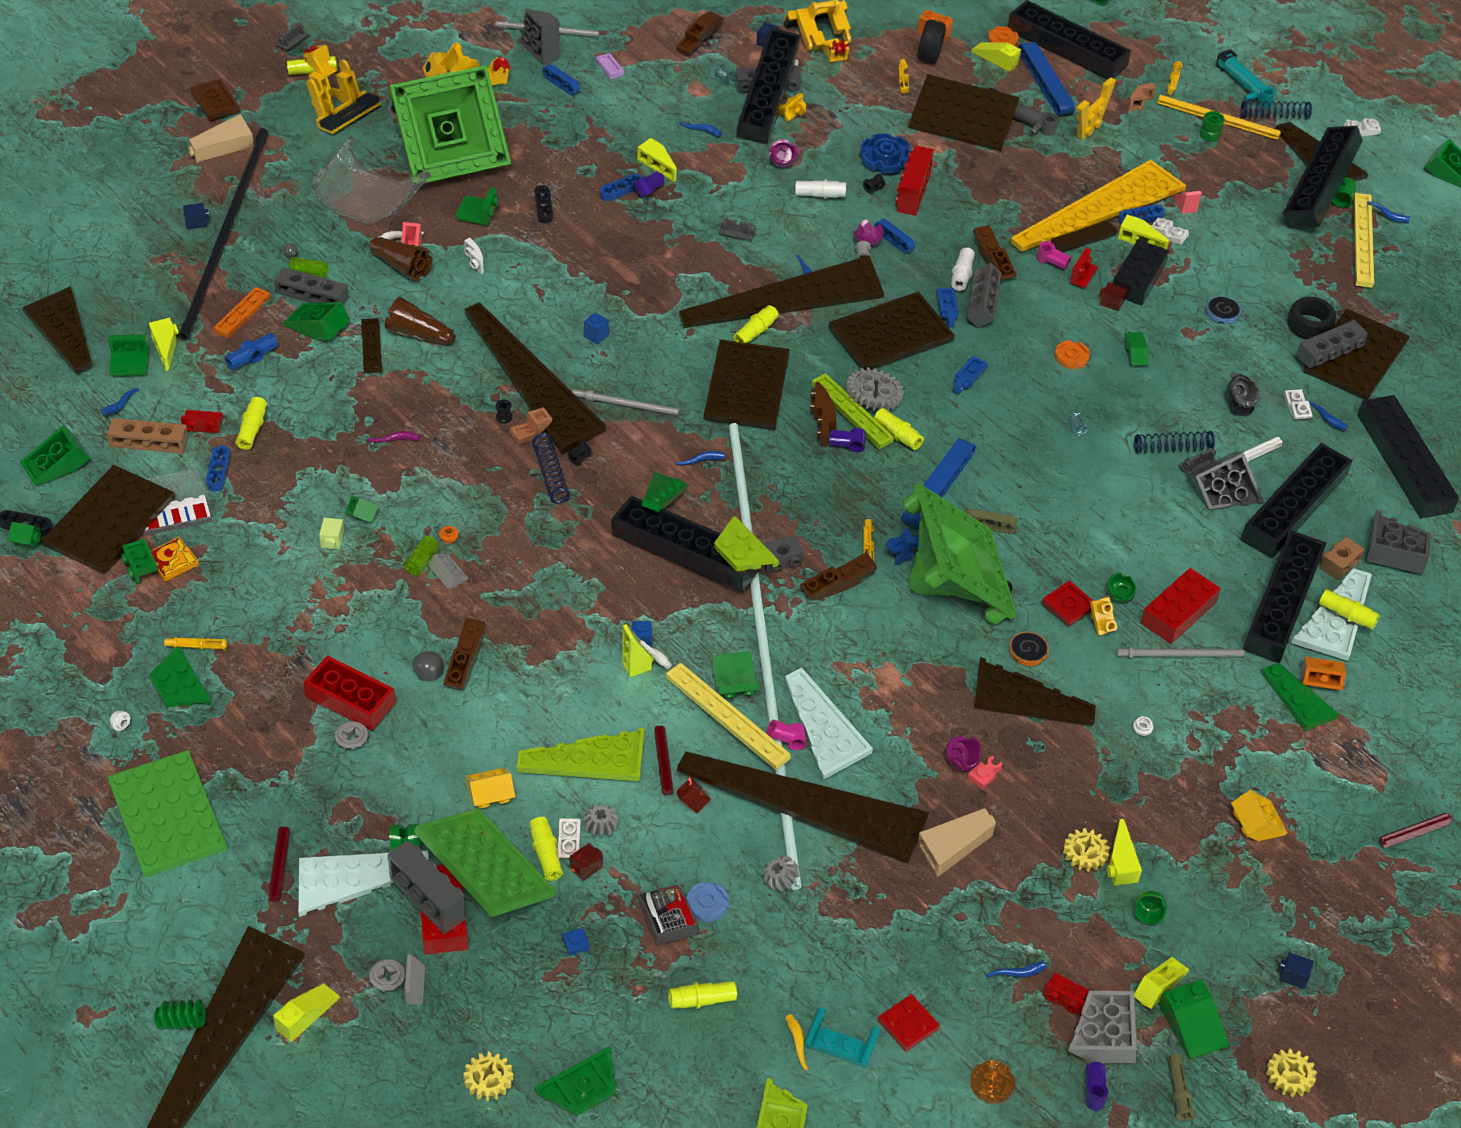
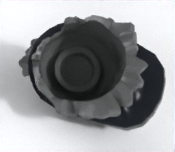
[1226,372,1261,416]

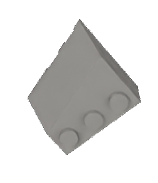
[1069,991,1137,1063]

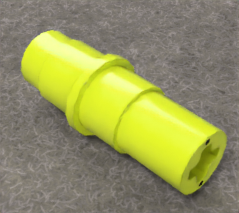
[287,56,338,75]
[733,305,779,343]
[235,397,267,450]
[874,408,924,450]
[1319,589,1380,630]
[529,817,563,881]
[668,981,737,1009]

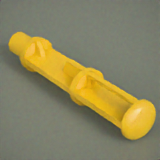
[898,59,910,95]
[1167,61,1183,95]
[863,519,875,563]
[164,637,227,650]

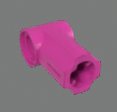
[1036,241,1072,270]
[767,719,807,750]

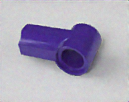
[633,171,665,198]
[829,428,866,452]
[1085,1061,1108,1111]

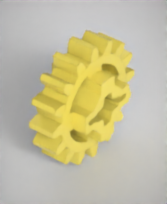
[1063,828,1110,872]
[1266,1049,1317,1097]
[464,1052,513,1101]

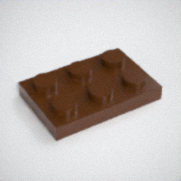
[190,79,240,121]

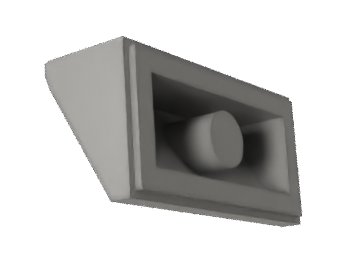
[428,554,468,589]
[404,954,425,1005]

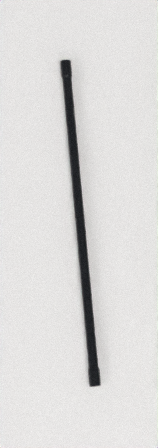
[178,128,269,340]

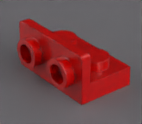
[1070,248,1098,288]
[181,410,223,433]
[1042,973,1090,1016]

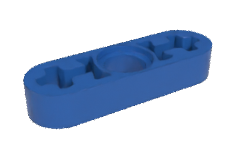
[542,64,580,95]
[600,174,643,201]
[1118,205,1165,225]
[874,219,915,254]
[206,445,231,492]

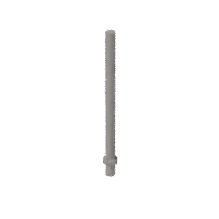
[496,20,599,37]
[1116,647,1244,659]

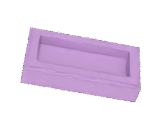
[596,53,624,79]

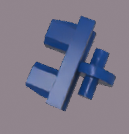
[886,528,919,565]

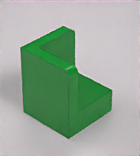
[345,496,379,523]

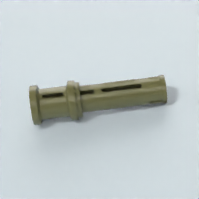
[1168,1054,1196,1122]

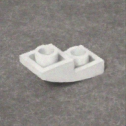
[1344,118,1381,136]
[1151,218,1189,245]
[464,238,484,274]
[1283,389,1312,419]
[558,818,580,859]

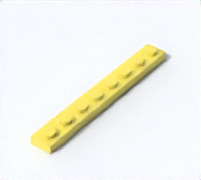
[1353,193,1374,288]
[666,663,791,770]

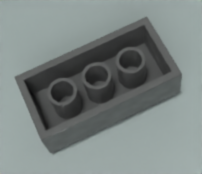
[387,840,465,934]

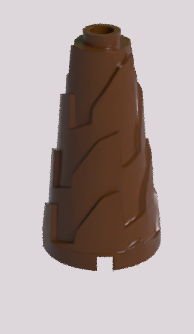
[369,237,432,281]
[385,297,456,346]

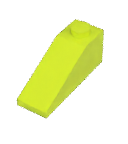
[971,42,1021,72]
[637,138,677,182]
[1118,215,1169,249]
[149,318,178,371]
[622,624,654,677]
[1107,819,1142,886]
[1134,957,1190,1009]
[273,983,340,1042]

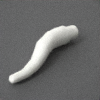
[379,231,424,240]
[640,640,672,670]

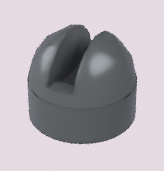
[283,243,298,259]

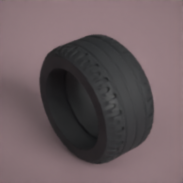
[917,19,946,63]
[1288,297,1336,339]

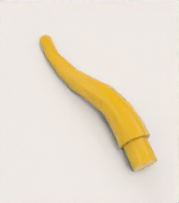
[785,1014,808,1071]

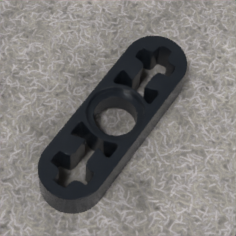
[534,185,553,224]
[0,510,53,536]

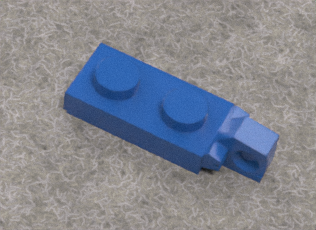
[936,288,959,327]
[952,356,988,395]

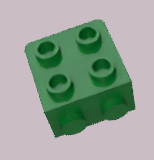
[456,187,499,226]
[109,334,149,376]
[712,651,759,698]

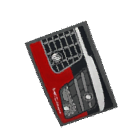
[637,884,698,945]

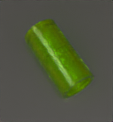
[289,257,328,278]
[403,535,439,576]

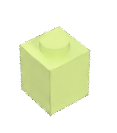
[319,518,344,549]

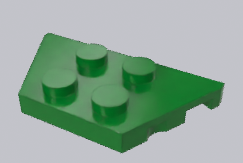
[149,646,211,707]
[535,1046,615,1116]

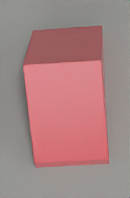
[1173,191,1202,214]
[401,222,422,246]

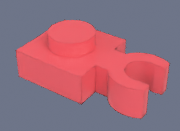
[967,756,1003,790]

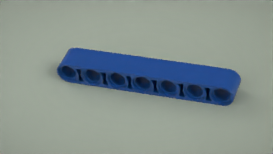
[1018,42,1075,116]
[901,438,976,529]

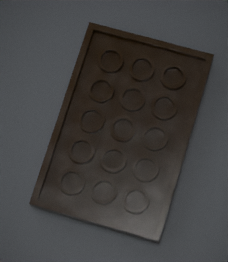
[908,74,1020,152]
[828,291,955,371]
[1303,308,1410,400]
[703,339,790,429]
[41,465,175,574]

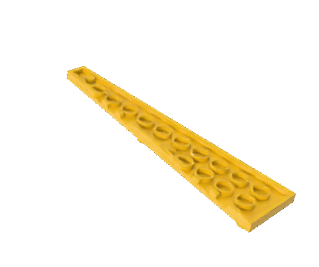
[1010,160,1186,252]

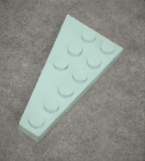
[1291,568,1372,661]
[785,668,873,780]
[299,851,429,917]

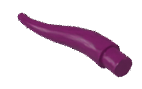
[368,431,420,443]

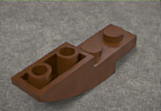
[676,11,724,57]
[973,225,1017,280]
[810,382,836,447]
[800,552,877,600]
[443,617,486,690]

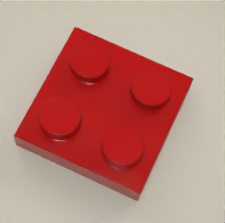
[1042,580,1093,626]
[877,994,940,1052]

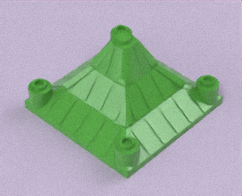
[388,65,511,186]
[903,483,1017,625]

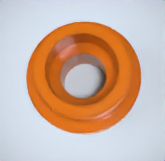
[439,526,458,544]

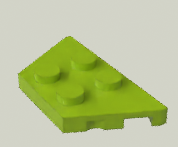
[714,516,779,571]
[757,1078,808,1128]

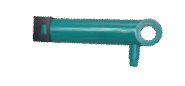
[1215,49,1276,108]

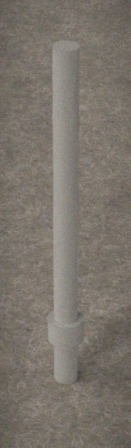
[572,389,679,416]

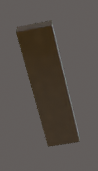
[1051,221,1117,252]
[361,318,382,374]

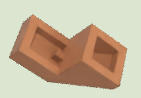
[1127,83,1156,111]
[510,407,552,445]

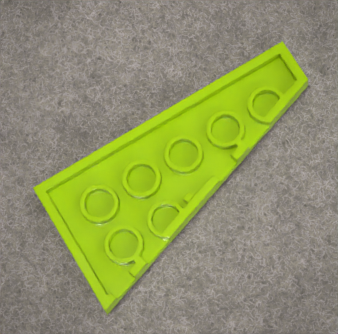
[516,727,645,781]

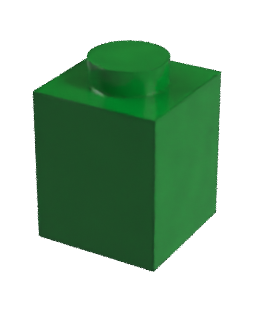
[7,522,41,548]

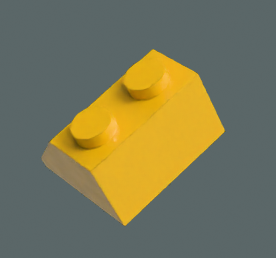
[464,767,515,808]
[1231,789,1288,841]

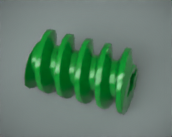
[154,999,206,1030]

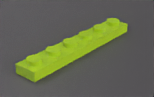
[811,373,894,450]

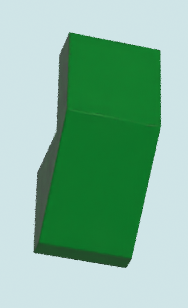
[1125,332,1149,366]

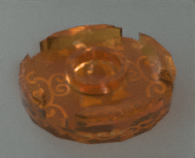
[970,1060,1015,1104]

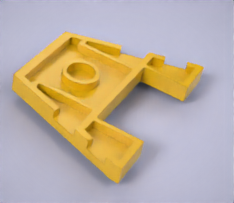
[1076,77,1116,141]

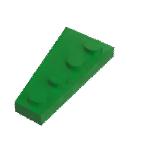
[642,472,688,512]
[1261,663,1339,731]

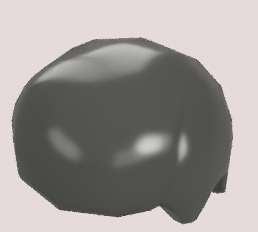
[412,651,444,681]

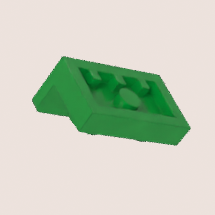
[121,538,158,584]

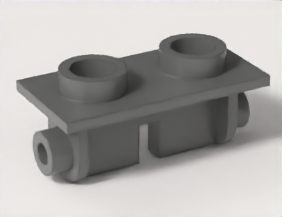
[275,23,308,50]
[719,218,756,241]
[1178,448,1216,474]

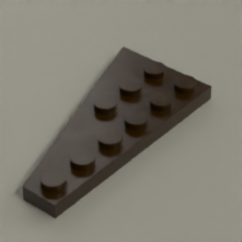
[1275,122,1369,182]
[23,286,92,374]
[974,657,1096,726]

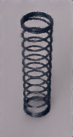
[1241,101,1312,119]
[1134,431,1215,454]
[532,433,570,504]

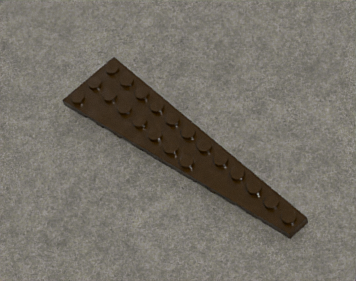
[679,255,884,328]
[465,302,606,454]
[677,751,930,863]
[147,926,305,1128]

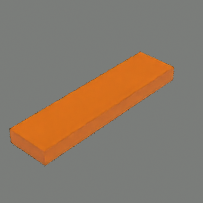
[213,287,271,339]

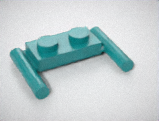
[804,1007,881,1068]

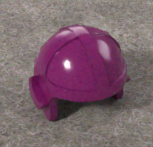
[768,139,798,168]
[853,220,883,247]
[946,736,981,771]

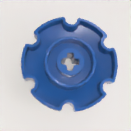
[860,133,912,174]

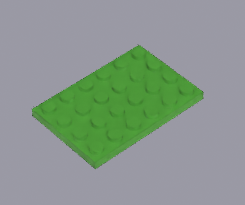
[107,750,227,878]
[414,808,557,917]

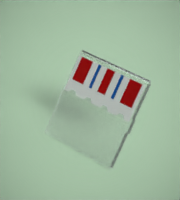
[144,468,213,536]

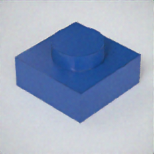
[562,928,590,956]

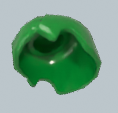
[1107,572,1136,603]
[1135,890,1167,925]

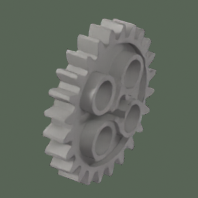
[845,368,904,411]

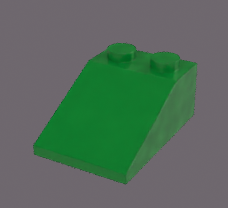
[1424,139,1461,188]
[282,302,350,341]
[20,425,90,486]
[1158,979,1229,1060]

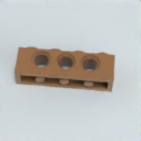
[107,418,188,454]

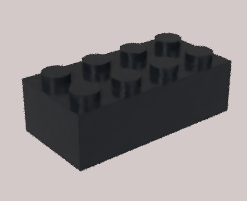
[1110,239,1169,306]

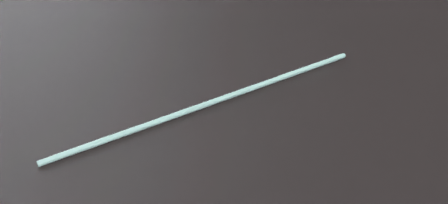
[729,423,801,890]

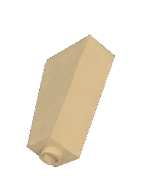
[188,114,254,162]
[917,808,996,876]

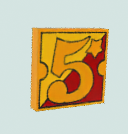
[151,537,199,582]

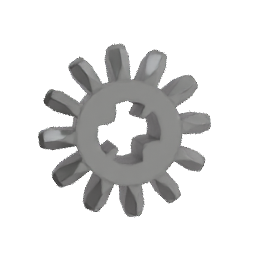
[583,802,619,839]
[762,855,800,892]

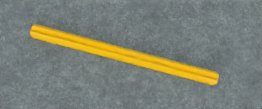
[1157,95,1281,140]

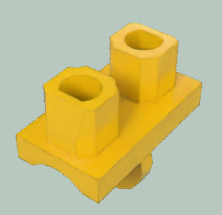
[778,93,806,122]
[1090,596,1117,635]

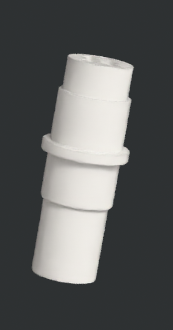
[796,179,846,199]
[951,248,975,291]

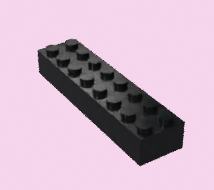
[1008,0,1131,79]
[736,27,801,144]
[1283,125,1363,228]
[1357,395,1459,519]
[1241,443,1353,558]
[611,495,762,591]
[1243,530,1327,663]

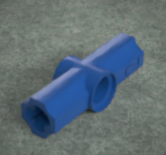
[224,333,279,370]

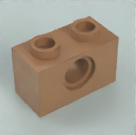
[1320,537,1365,581]

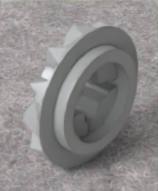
[335,722,368,751]
[369,960,405,993]

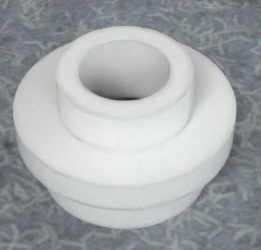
[110,711,130,731]
[1133,716,1153,736]

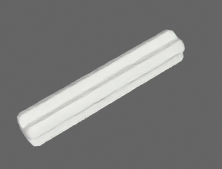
[1244,436,1283,461]

